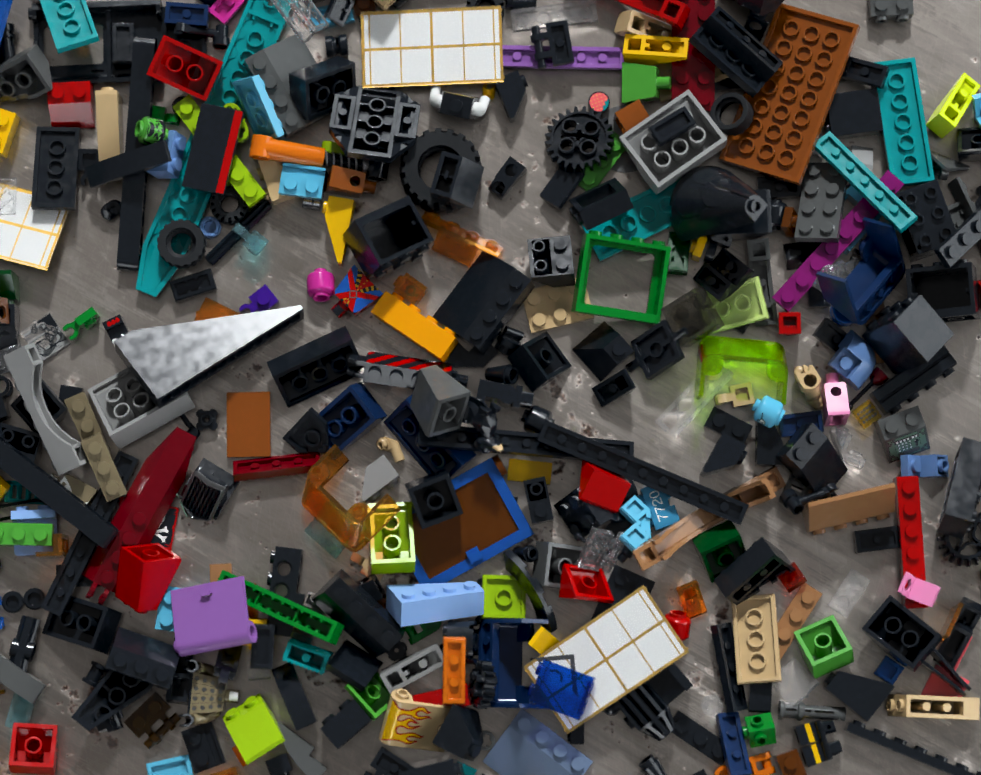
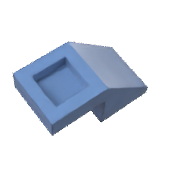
[900,454,949,478]

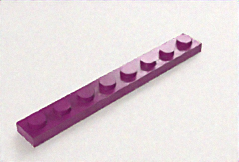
[772,170,904,312]

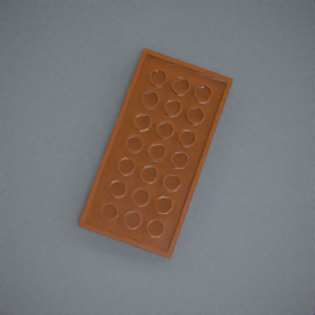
[719,4,860,185]

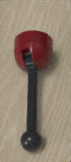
[849,366,889,410]

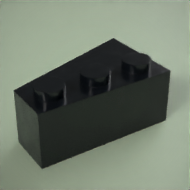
[714,537,796,605]

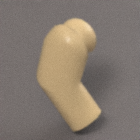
[376,436,405,463]

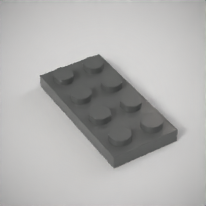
[794,163,848,243]

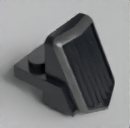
[179,458,240,521]

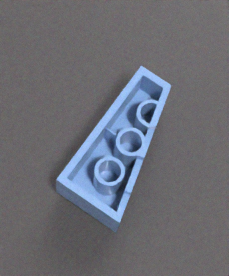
[386,581,484,627]

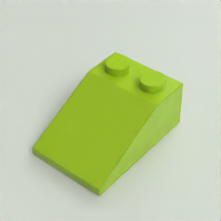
[368,502,416,575]
[222,693,285,765]

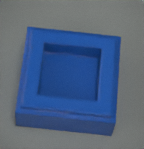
[873,655,904,685]

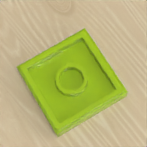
[481,575,526,619]

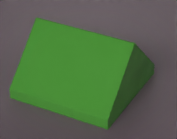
[344,672,391,720]

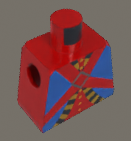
[331,265,383,319]

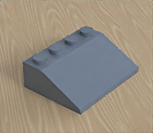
[483,709,593,775]

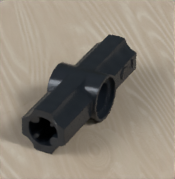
[9,615,41,673]

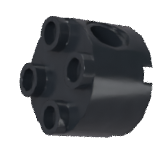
[442,620,479,664]

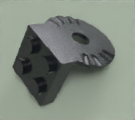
[554,477,638,542]

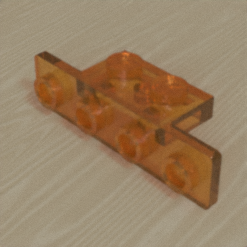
[421,212,503,267]

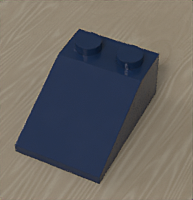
[319,382,387,459]

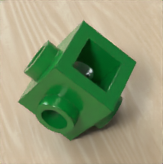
[742,712,776,748]

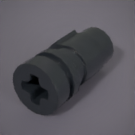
[0,23,16,64]

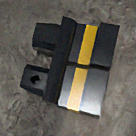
[793,720,842,767]

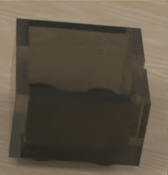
[661,287,725,347]

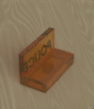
[36,533,69,559]

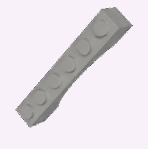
[3,343,89,476]

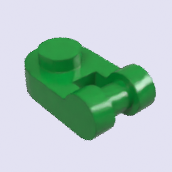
[404,621,442,645]

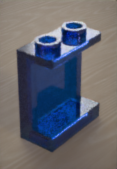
[527,659,596,720]

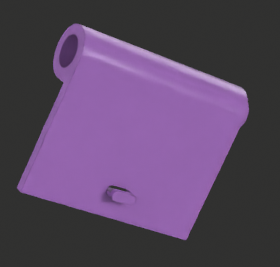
[170,576,257,657]

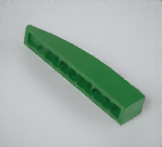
[218,570,345,645]

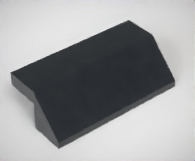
[688,6,783,98]

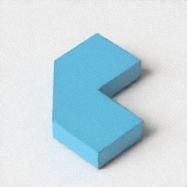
[619,495,651,552]

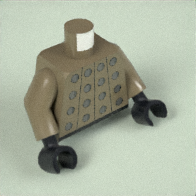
[178,658,240,727]

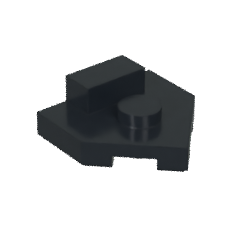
[283,407,330,453]

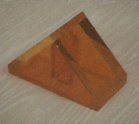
[674,580,707,619]

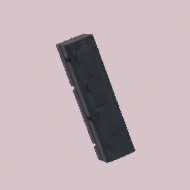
[869,345,957,416]

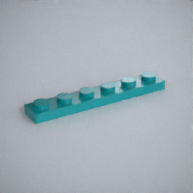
[814,131,917,233]

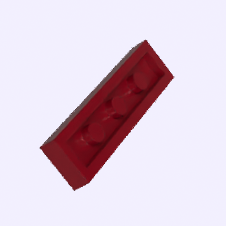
[233,452,321,482]

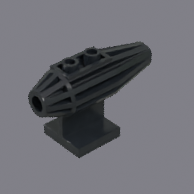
[611,663,693,741]

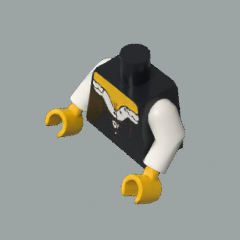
[429,83,495,119]

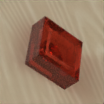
[778,562,807,593]

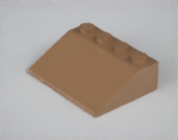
[802,483,895,536]

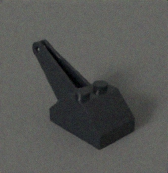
[862,595,971,697]

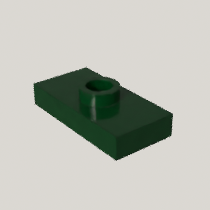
[667,232,690,276]

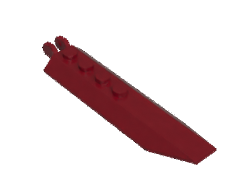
[83,427,196,605]

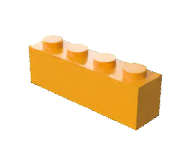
[371,291,459,363]

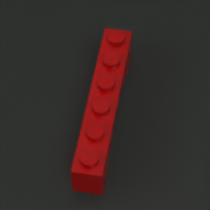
[614,0,691,29]
[893,476,928,609]

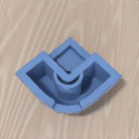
[827,330,876,391]

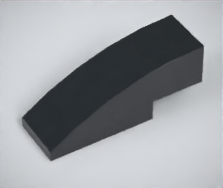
[933,596,981,668]
[165,637,196,705]
[272,662,318,731]

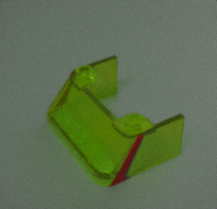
[694,336,788,406]

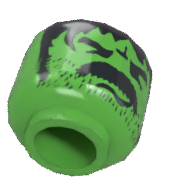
[134,116,169,145]

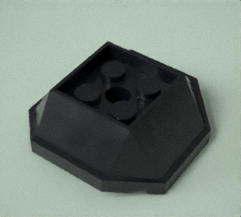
[329,86,421,163]

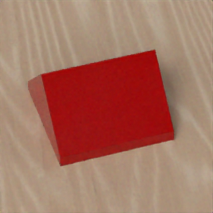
[578,460,631,513]
[559,563,614,604]

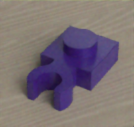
[239,284,279,313]

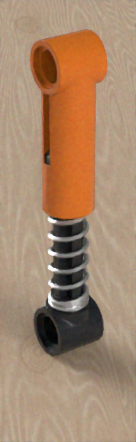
[249,134,389,181]

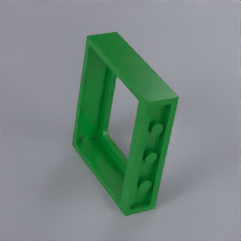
[571,230,671,325]

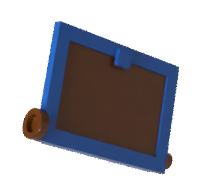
[412,454,534,584]

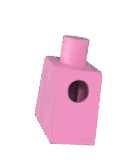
[821,372,850,427]

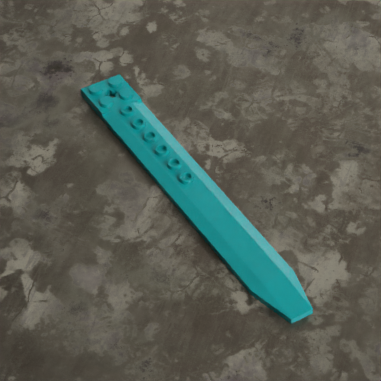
[136,0,296,298]

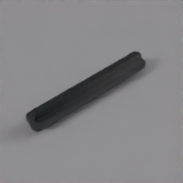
[205,199,272,265]

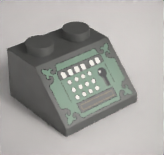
[874,406,930,463]

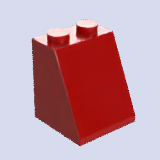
[115,543,182,614]

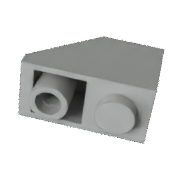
[361,454,400,503]

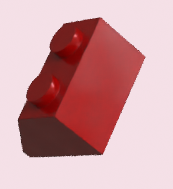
[47,81,95,129]
[8,722,58,775]

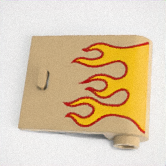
[379,689,452,752]

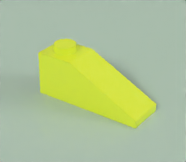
[926,72,981,139]

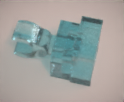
[232,223,269,256]

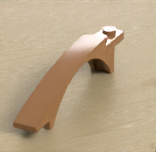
[632,466,786,571]

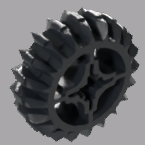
[936,512,981,567]

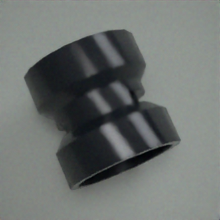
[325,34,349,58]

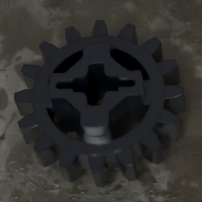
[468,660,498,709]

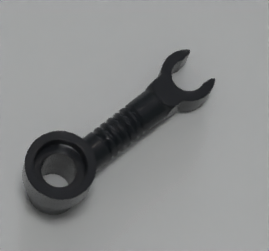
[174,22,230,50]
[779,483,839,515]

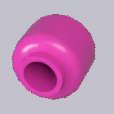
[307,268,335,302]

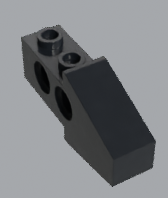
[267,546,306,637]

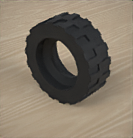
[157,219,207,269]

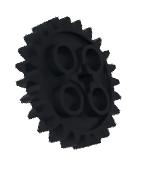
[545,106,615,173]

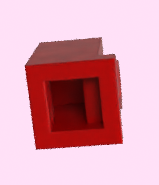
[778,312,801,335]

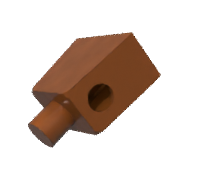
[325,165,377,198]

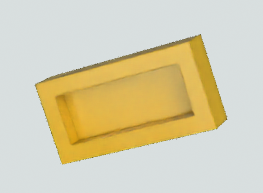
[507,458,552,485]

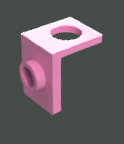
[898,572,940,608]

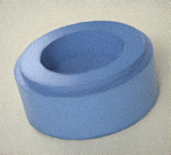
[199,216,222,239]

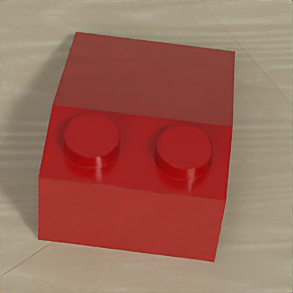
[146,35,223,101]

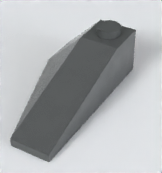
[0,44,53,102]

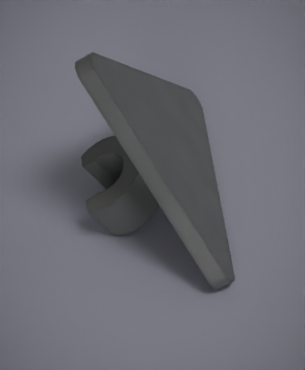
[930,150,970,181]

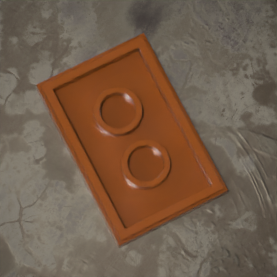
[227,392,271,458]

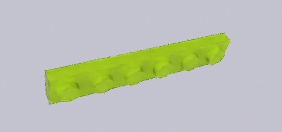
[172,94,267,208]

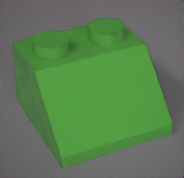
[793,615,854,679]

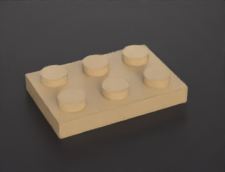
[523,278,594,334]

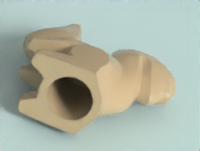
[794,365,823,410]

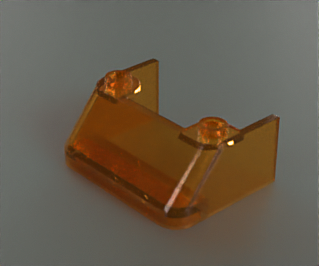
[302,444,401,552]

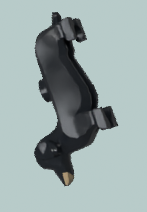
[454,377,503,454]

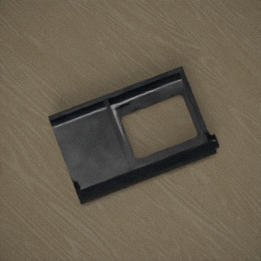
[28,0,163,83]

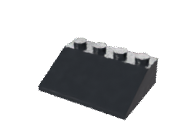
[433,250,535,355]

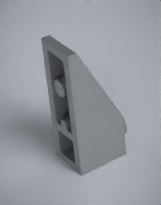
[379,643,443,694]

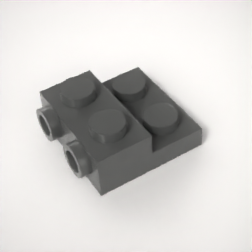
[867,0,914,23]

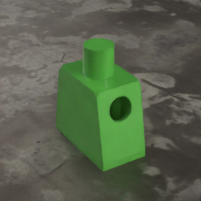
[622,62,672,106]

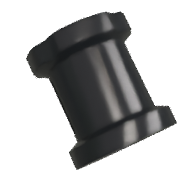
[82,660,108,687]

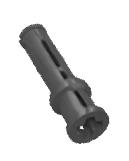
[778,700,846,721]

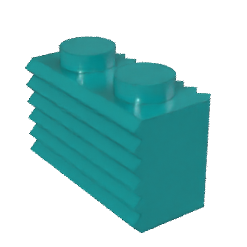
[282,638,333,675]

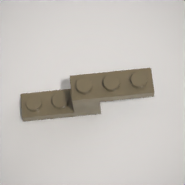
[64,391,127,502]

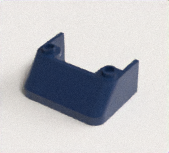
[816,217,906,325]
[478,618,549,709]

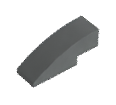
[278,722,328,775]

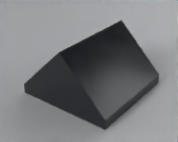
[957,127,981,162]
[10,378,68,433]

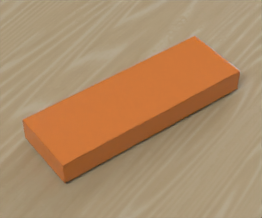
[443,637,466,704]

